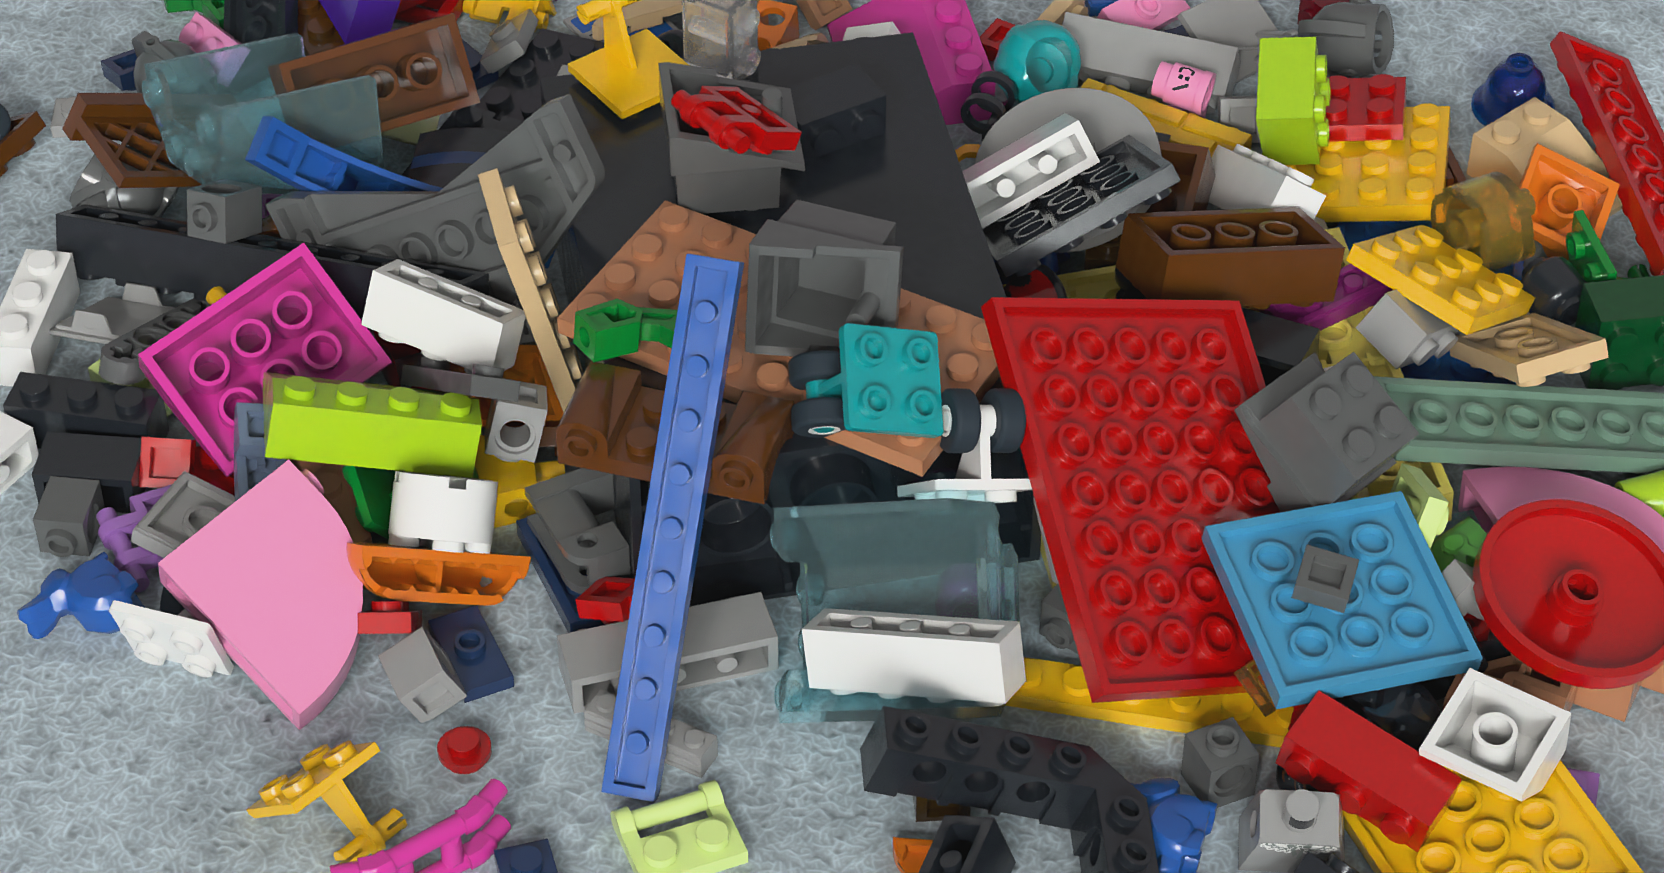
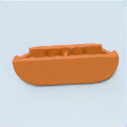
[346,542,531,606]

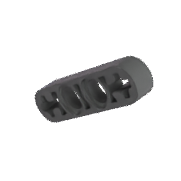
[99,298,210,385]

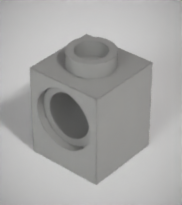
[484,378,548,463]
[378,627,467,723]

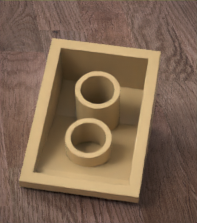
[1466,97,1622,217]

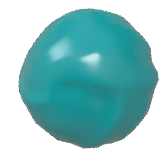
[993,20,1081,103]

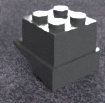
[658,62,805,215]
[745,200,904,357]
[1235,352,1419,512]

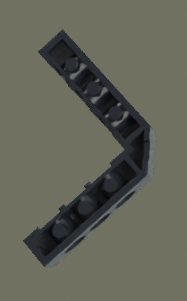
[860,706,1159,873]

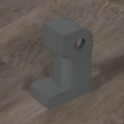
[525,468,631,594]

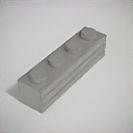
[584,689,718,778]

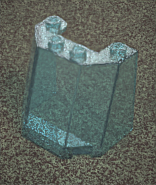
[142,33,384,194]
[770,498,1020,723]

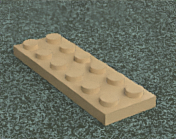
[478,168,584,413]

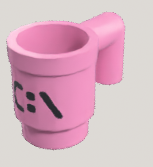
[1151,61,1216,119]

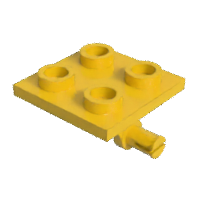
[568,0,690,119]
[246,740,407,864]

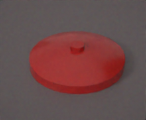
[1473,499,1664,689]

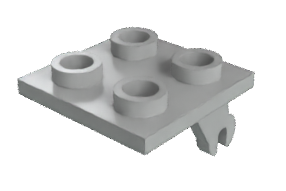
[1177,0,1298,84]

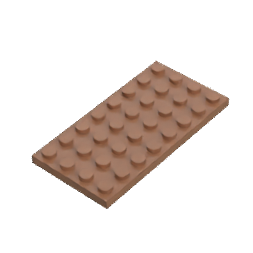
[557,200,1000,477]

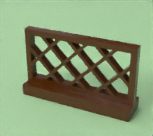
[62,93,276,188]

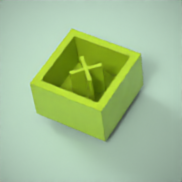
[1256,37,1331,165]

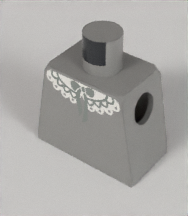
[1238,789,1345,873]

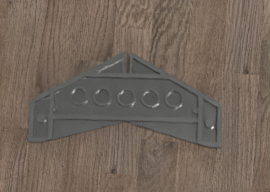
[265,94,605,306]

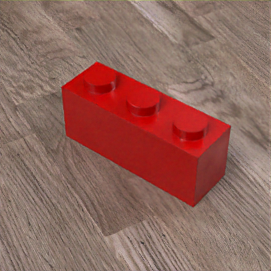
[1275,690,1462,852]

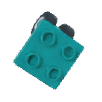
[788,323,944,438]

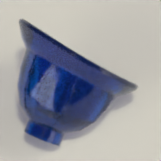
[1471,53,1555,126]

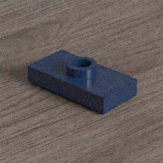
[428,605,514,703]

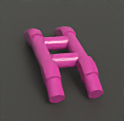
[330,779,511,873]

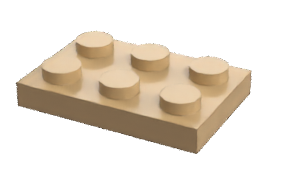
[1450,313,1609,387]

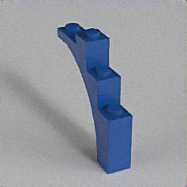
[245,116,556,269]

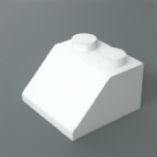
[1419,668,1571,802]

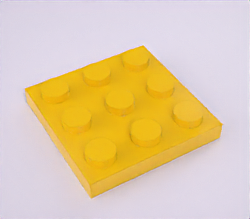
[1346,225,1536,335]

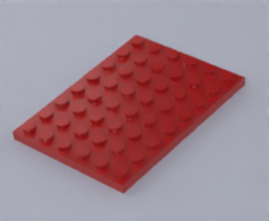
[981,297,1280,703]

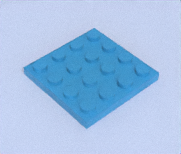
[1202,491,1483,710]

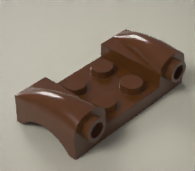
[556,361,794,504]

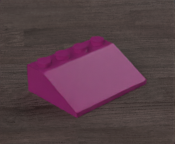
[827,0,996,125]
[138,243,392,477]

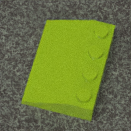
[263,372,482,478]

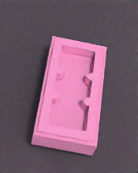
[1097,0,1190,31]

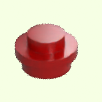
[437,726,492,774]

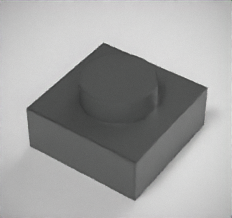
[1291,545,1359,613]

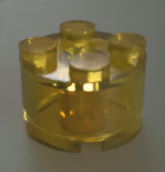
[1431,171,1536,271]

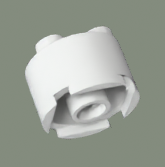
[388,471,498,554]

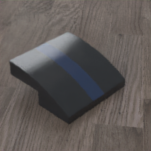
[408,127,511,188]

